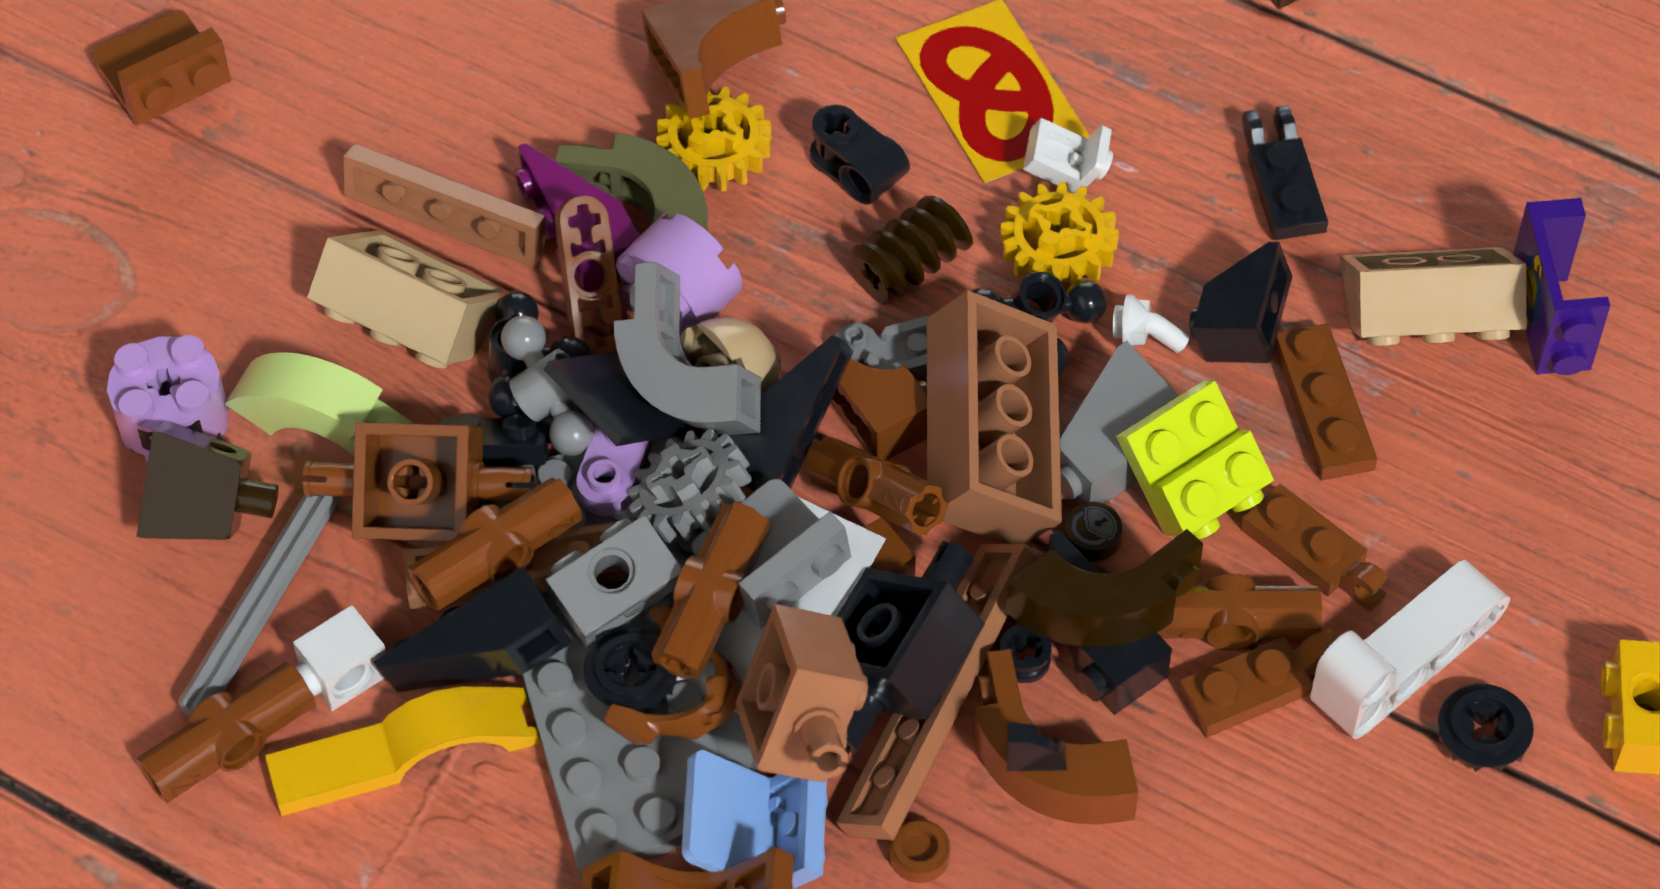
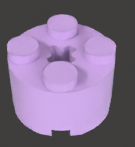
[616,213,743,335]

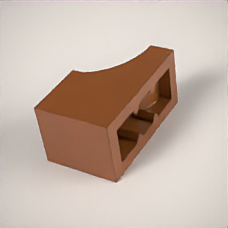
[830,358,927,461]

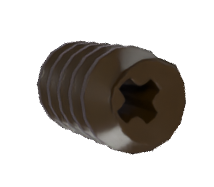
[850,195,973,305]

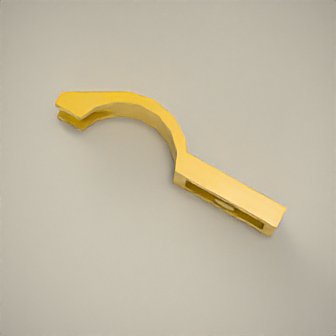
[265,686,541,816]

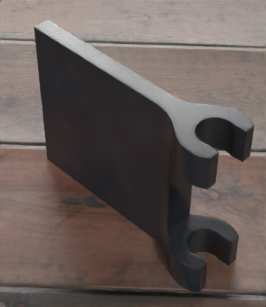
[543,350,702,446]

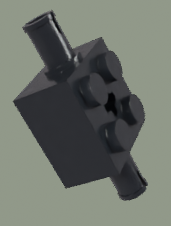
[837,540,985,755]

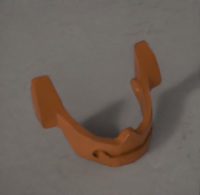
[604,605,743,745]

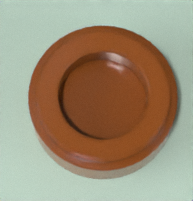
[889,819,950,883]

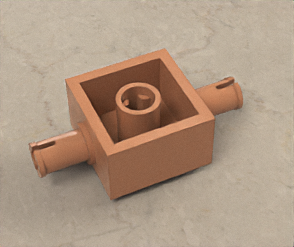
[735,604,868,783]

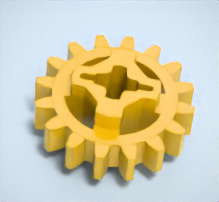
[656,86,772,192]
[1000,182,1119,285]

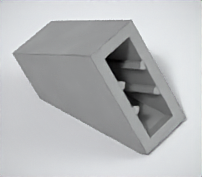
[1060,341,1179,505]

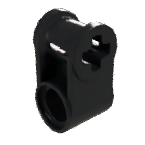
[810,104,910,205]

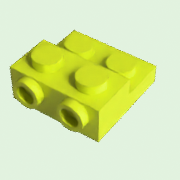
[1116,380,1274,540]

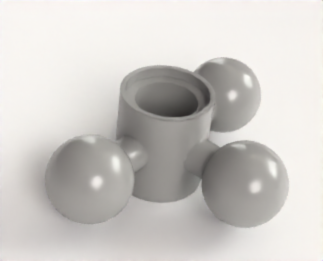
[501,315,595,456]

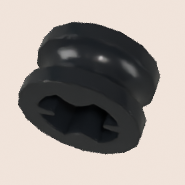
[999,624,1052,683]

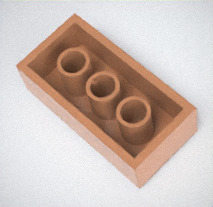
[927,290,1062,544]

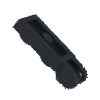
[1242,105,1328,240]

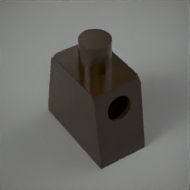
[136,421,279,540]

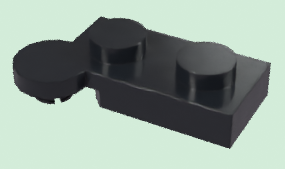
[440,413,554,465]

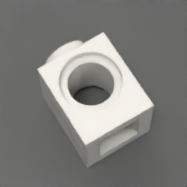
[293,605,386,711]

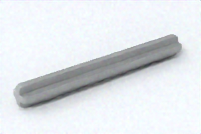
[178,480,340,717]

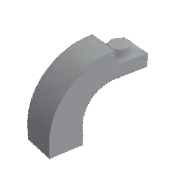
[614,262,761,435]

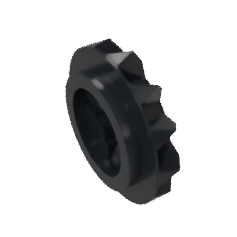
[583,627,677,711]
[1437,684,1534,772]

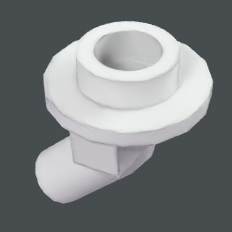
[1113,294,1189,353]

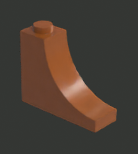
[641,0,786,119]

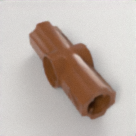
[804,436,948,535]
[408,477,582,611]
[651,501,771,680]
[1157,574,1322,650]
[136,662,316,803]

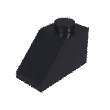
[1189,242,1293,363]

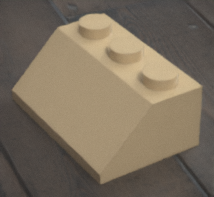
[307,230,509,368]
[1340,247,1527,346]

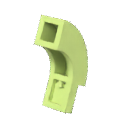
[225,352,414,455]

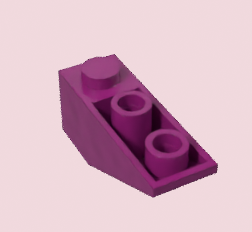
[514,143,640,292]

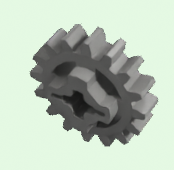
[628,429,751,543]

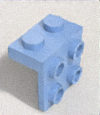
[682,750,828,889]

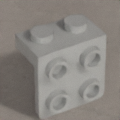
[692,479,852,629]

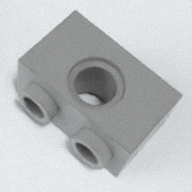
[546,515,682,650]

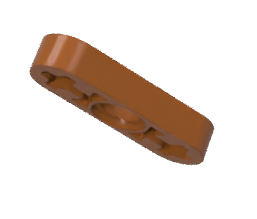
[555,195,622,355]

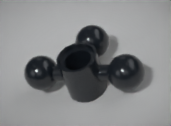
[972,272,1107,375]
[488,291,591,418]

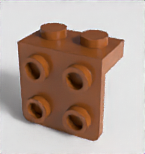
[92,10,231,126]

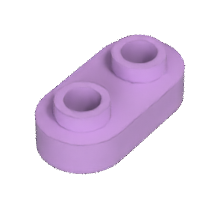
[576,425,652,516]

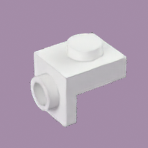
[1023,118,1113,193]

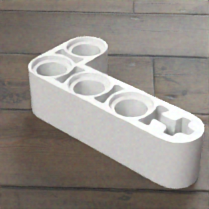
[1310,559,1510,739]

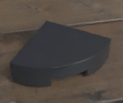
[1006,723,1067,771]

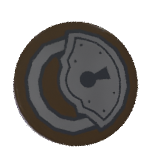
[1064,502,1122,561]

